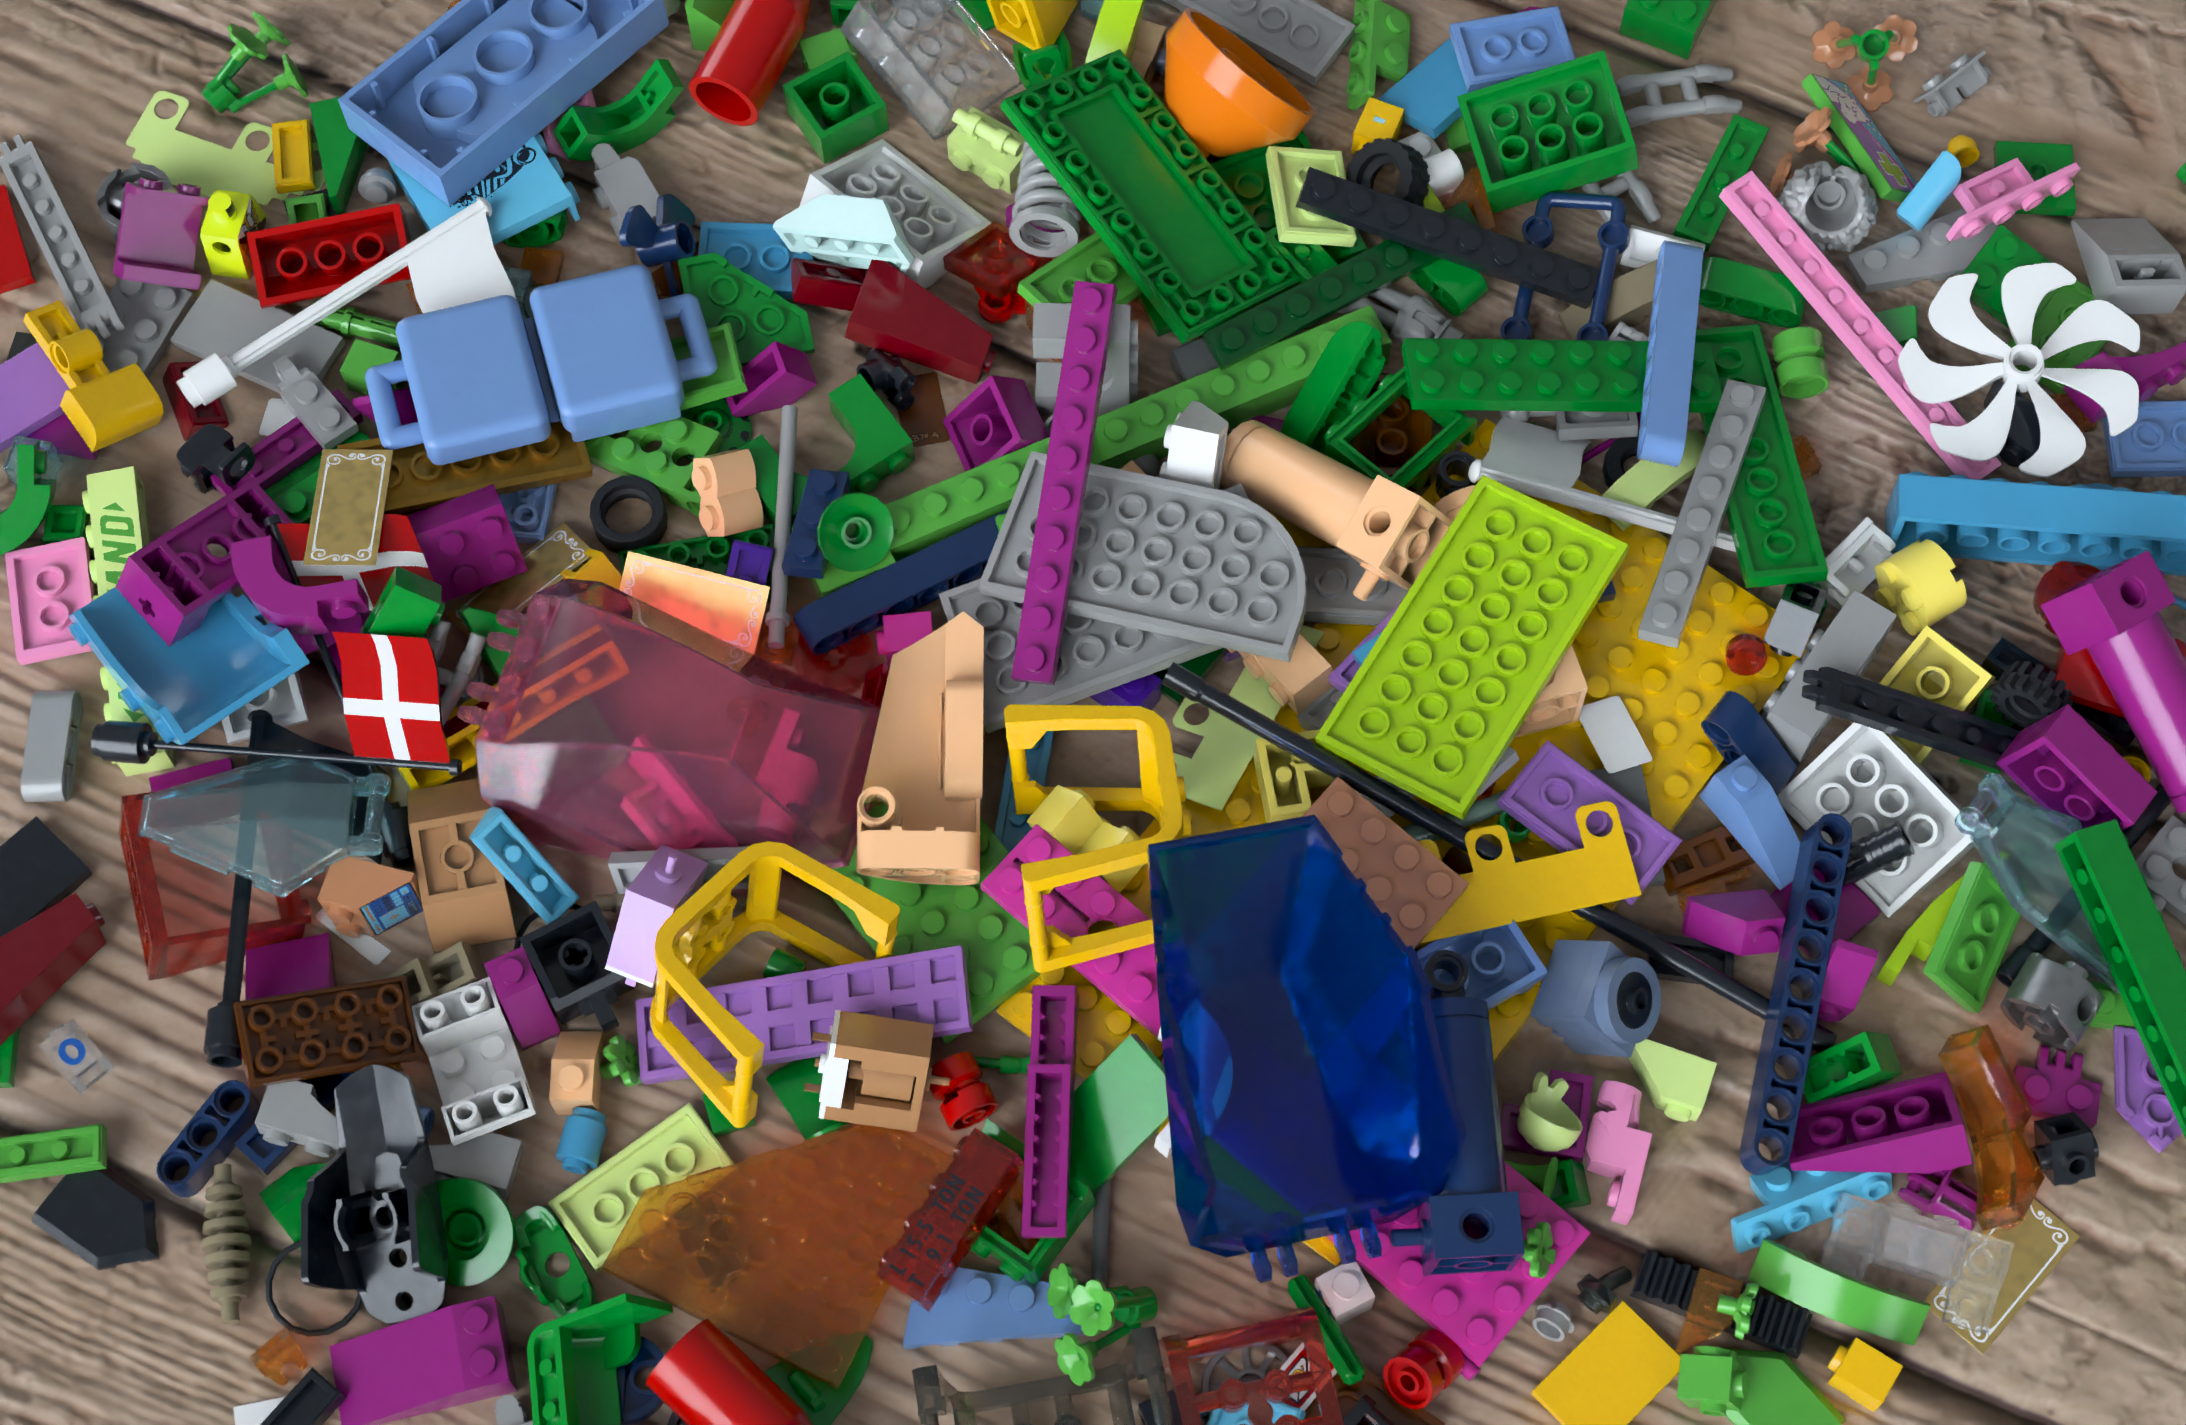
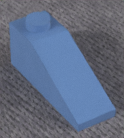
[1699,754,1801,891]

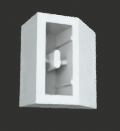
[1159,401,1229,490]

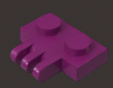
[2007,1044,2102,1129]

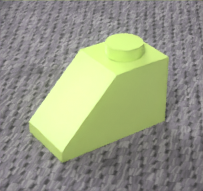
[1628,1039,1717,1122]

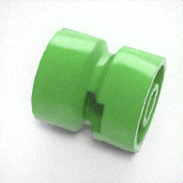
[1772,327,1829,399]

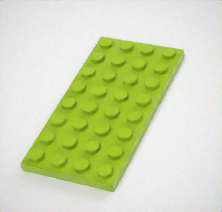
[1315,475,1629,820]

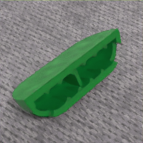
[1281,321,1385,454]

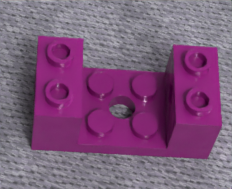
[116,479,294,647]

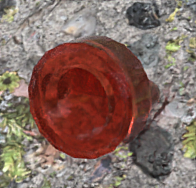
[1725,633,1767,676]

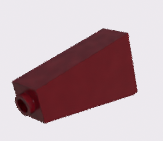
[845,259,996,384]
[0,893,106,1046]

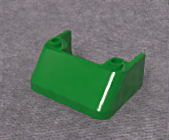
[527,1293,673,1425]

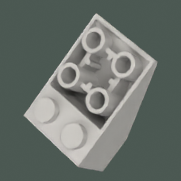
[2071,218,2186,314]

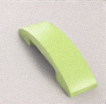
[1602,429,1706,531]

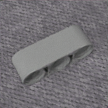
[21,690,83,802]

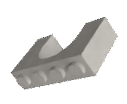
[1032,303,1138,416]

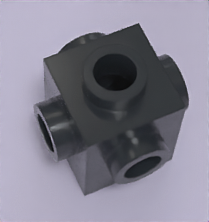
[2031,1112,2099,1186]

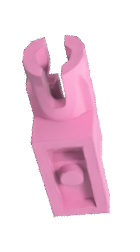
[1584,1080,1652,1226]

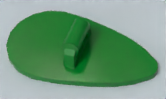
[765,1333,873,1425]

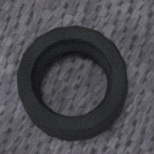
[590,476,668,553]

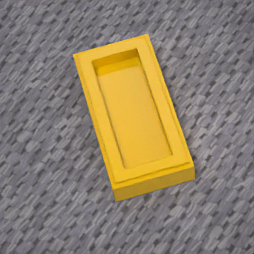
[272,119,316,194]

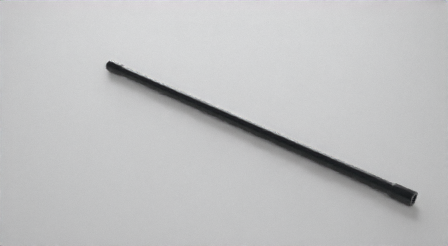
[1161,662,1837,1053]

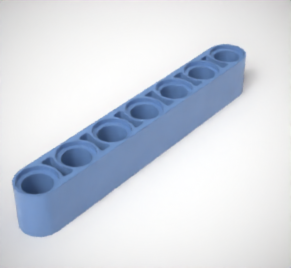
[1637,240,1703,467]

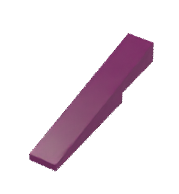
[1022,985,1079,1238]

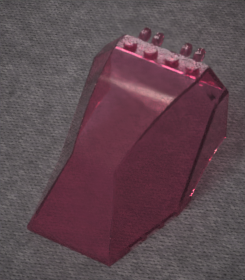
[457,579,881,870]

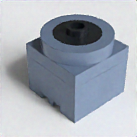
[1530,940,1661,1057]

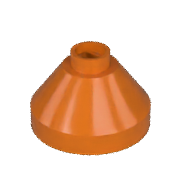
[1164,8,1315,159]

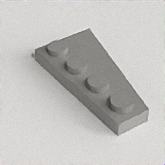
[1845,208,1998,293]

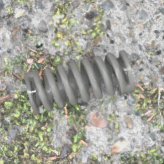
[1009,140,1082,258]

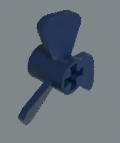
[619,194,696,297]

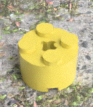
[1874,539,1967,636]

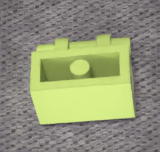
[947,107,1025,194]

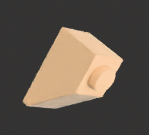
[549,1031,604,1115]

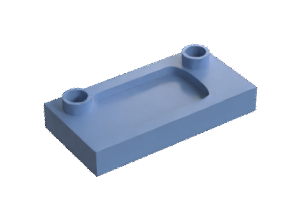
[338,0,669,206]

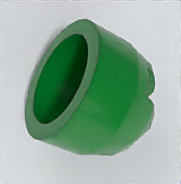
[1497,811,1530,843]

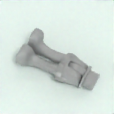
[1337,250,1465,343]

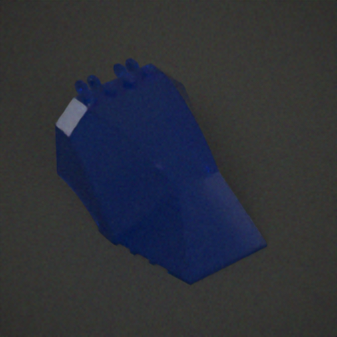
[1147,815,1468,1283]

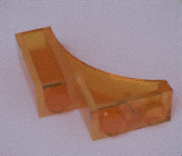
[1938,1024,2045,1231]

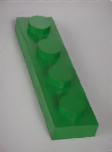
[1673,114,1769,252]

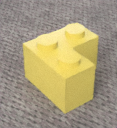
[1253,729,1345,834]
[1026,785,1144,893]

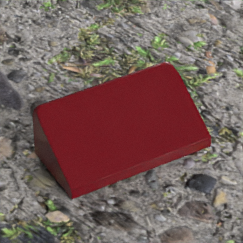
[791,258,866,311]
[163,361,230,441]

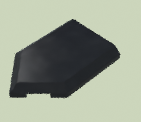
[32,1166,160,1270]

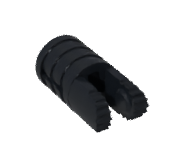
[1843,820,1915,886]

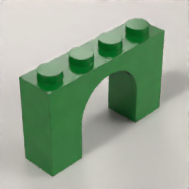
[738,374,915,532]

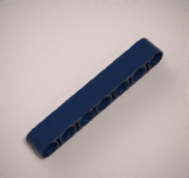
[793,508,1009,655]

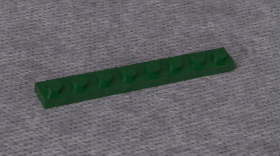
[1202,201,1481,370]

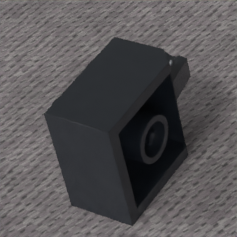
[519,900,638,1033]

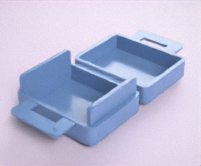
[365,264,718,465]

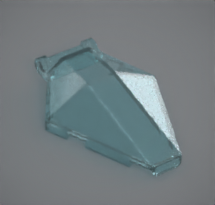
[138,749,391,898]
[1955,773,2120,994]

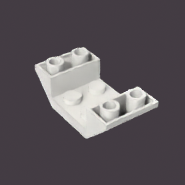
[412,977,536,1146]

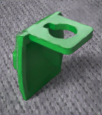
[1013,31,1074,89]

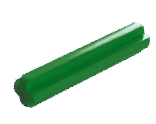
[1288,1274,1365,1385]

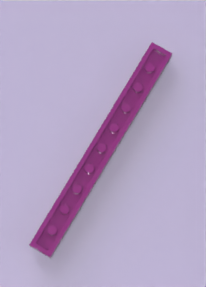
[1011,281,1118,686]

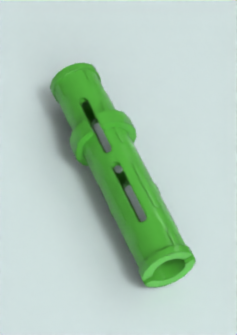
[313,300,399,347]

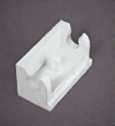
[1814,517,1896,611]

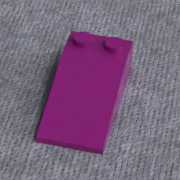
[1777,1071,1973,1174]
[329,1295,518,1425]

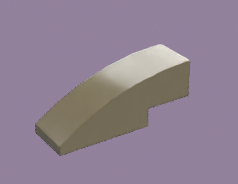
[1558,260,1657,340]
[378,941,488,1006]

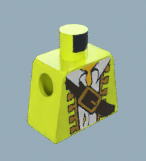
[200,189,268,280]

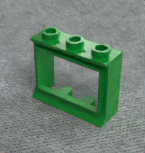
[1324,367,1478,491]
[926,1119,1097,1286]

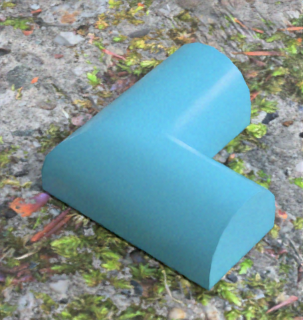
[1896,150,1961,232]

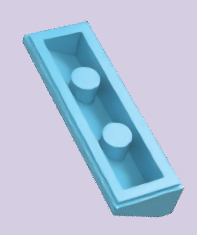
[469,806,580,924]

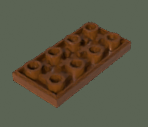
[233,975,421,1089]

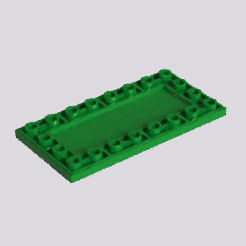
[1000,49,1301,344]

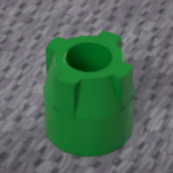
[763,948,807,978]

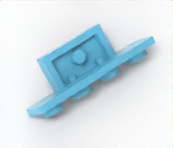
[1731,1160,1893,1253]

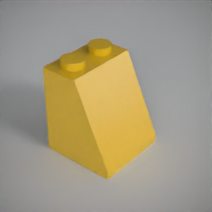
[986,0,1079,50]

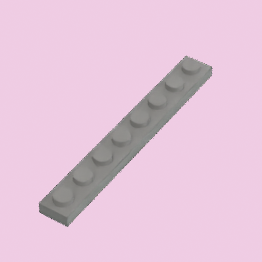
[1638,379,1767,648]

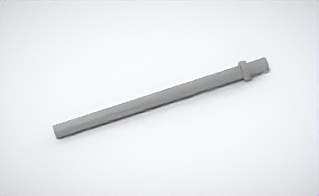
[765,405,798,649]

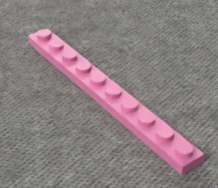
[1719,171,2002,480]

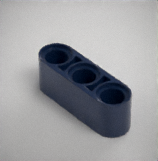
[1701,691,1797,796]
[157,1080,260,1197]

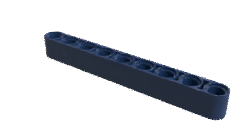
[1739,813,1852,1175]

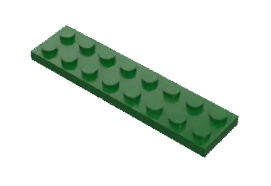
[1695,324,1828,588]
[1401,338,1722,413]

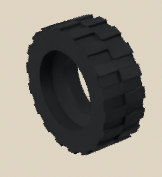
[1346,138,1430,206]

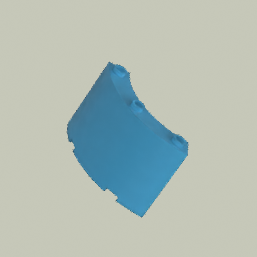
[68,548,310,745]

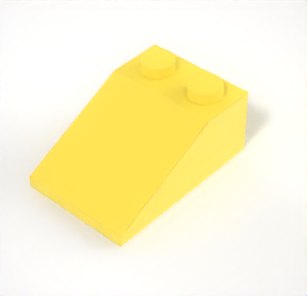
[1849,625,1996,765]

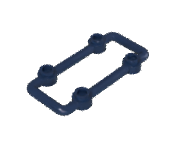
[1500,192,1630,341]

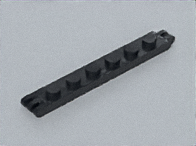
[1801,667,2020,772]

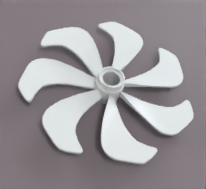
[1897,263,2140,478]

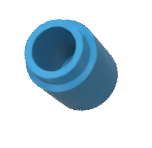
[555,1107,608,1174]

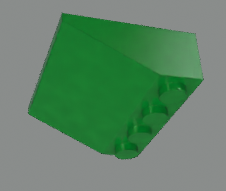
[1457,50,1639,214]

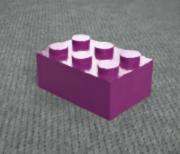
[1996,704,2157,835]

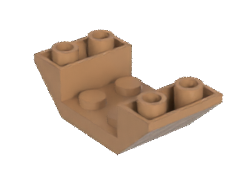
[407,776,517,953]

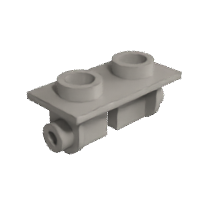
[1913,51,1991,117]

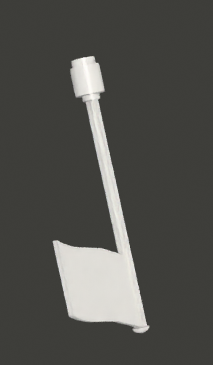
[176,197,516,408]
[1468,417,1736,552]

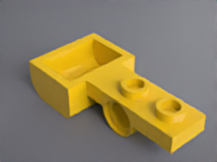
[23,300,163,452]

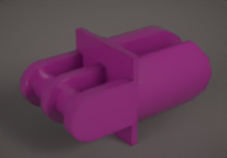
[1898,1170,1990,1235]

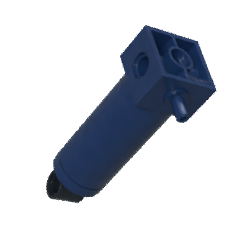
[1390,950,1525,1276]

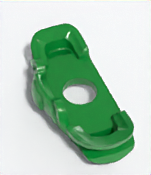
[514,1206,598,1318]

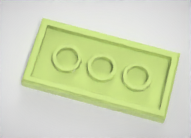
[548,1102,739,1274]

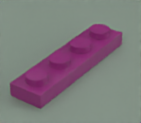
[210,388,364,496]

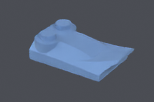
[1399,919,1548,1038]

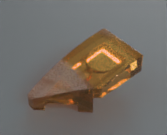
[1675,1268,1743,1354]

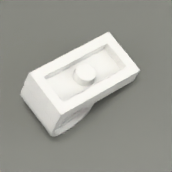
[1398,131,1464,203]

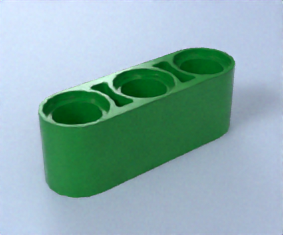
[1383,239,1488,317]
[1699,257,1807,328]

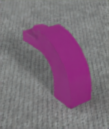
[230,535,369,634]

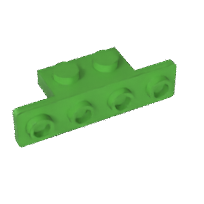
[1346,0,1411,111]

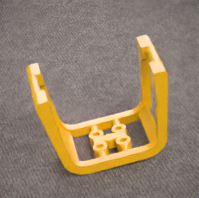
[1004,704,1193,973]
[649,841,900,1128]

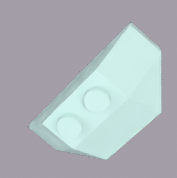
[773,194,914,273]

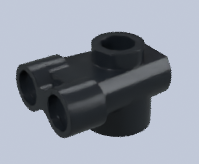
[857,349,916,412]

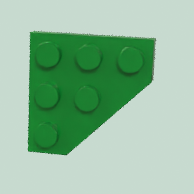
[677,252,815,367]

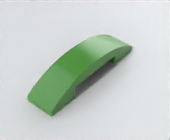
[1748,1238,1930,1345]

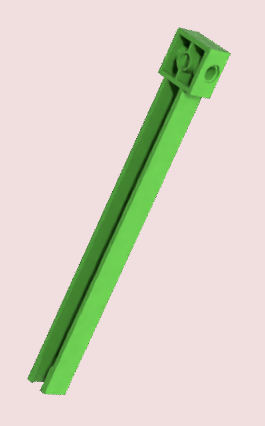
[791,305,1392,599]

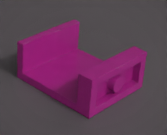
[113,177,210,290]

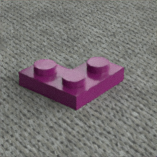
[1500,1069,1593,1162]

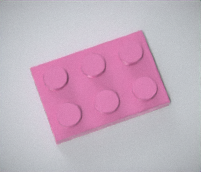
[5,537,95,665]

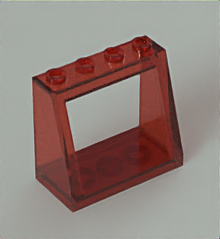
[119,778,311,981]

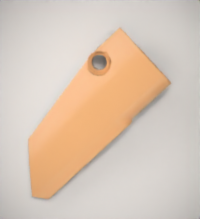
[856,611,984,886]

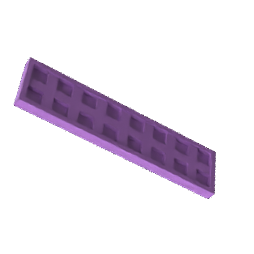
[635,945,973,1085]

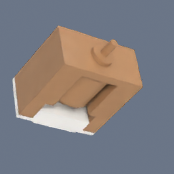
[804,1010,950,1132]

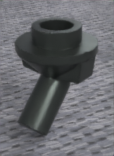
[1576,1266,1632,1315]

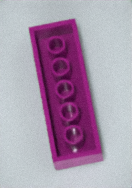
[283,484,528,654]

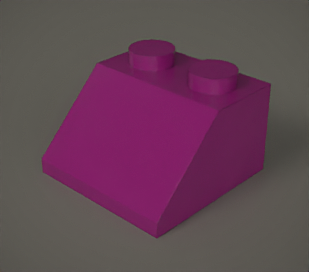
[942,375,1050,471]

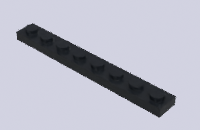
[1296,167,1600,309]

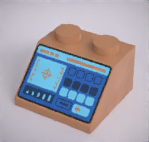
[317,853,423,938]

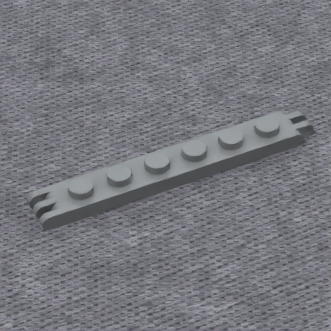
[0,134,125,339]

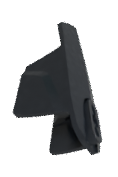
[301,1064,448,1324]

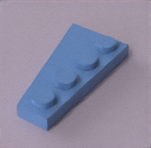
[903,1261,1083,1349]

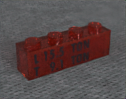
[876,1128,1024,1312]

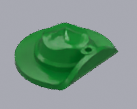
[437,1177,515,1286]

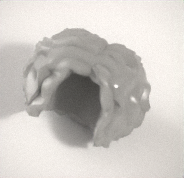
[1777,160,1879,252]

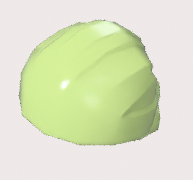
[1517,1071,1583,1152]

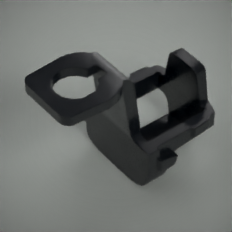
[176,424,255,494]

